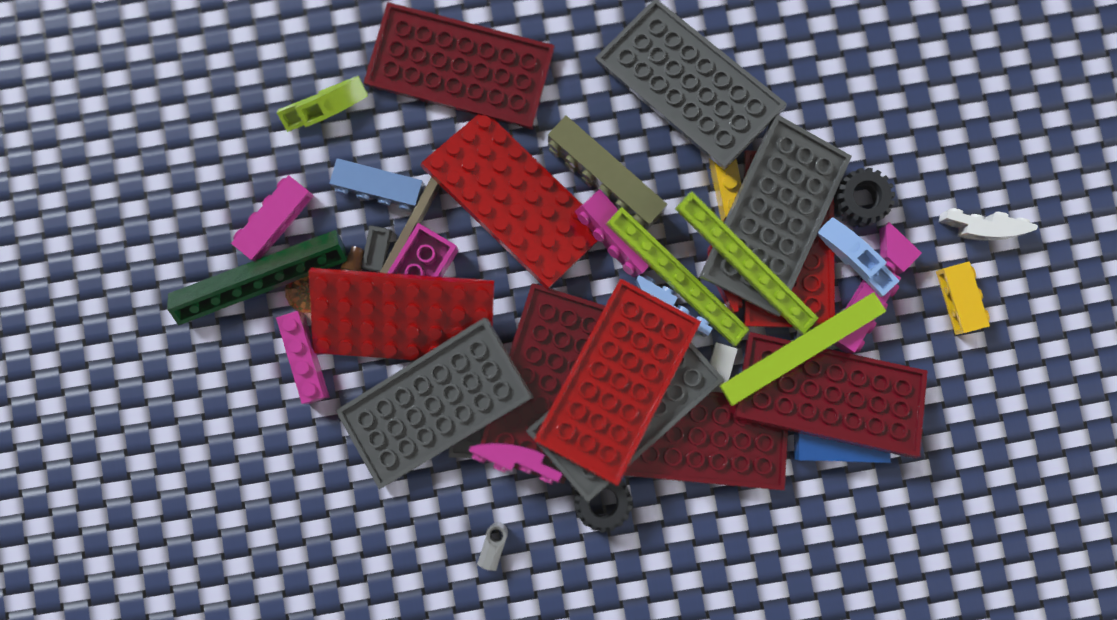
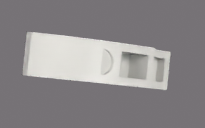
[939,208,1038,241]

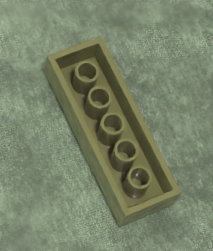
[548,115,668,230]

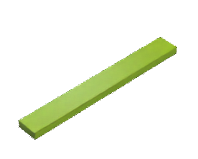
[675,192,818,335]
[605,207,750,346]
[719,292,886,405]

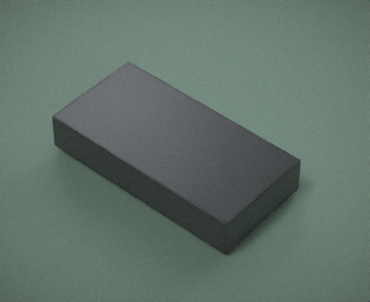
[362,225,392,273]

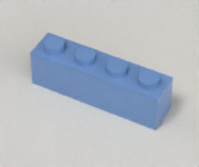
[329,158,425,212]

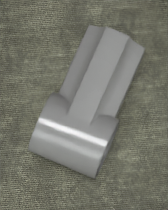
[477,522,508,571]

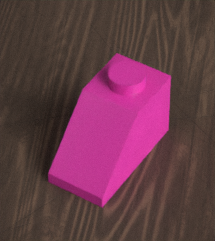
[879,222,922,275]

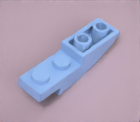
[817,217,899,297]
[635,275,712,337]

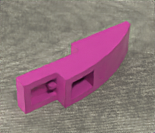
[469,444,562,484]

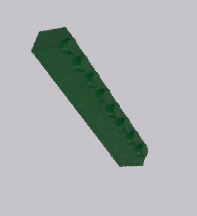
[167,230,347,326]

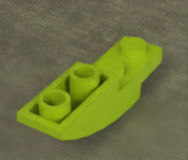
[277,75,368,132]

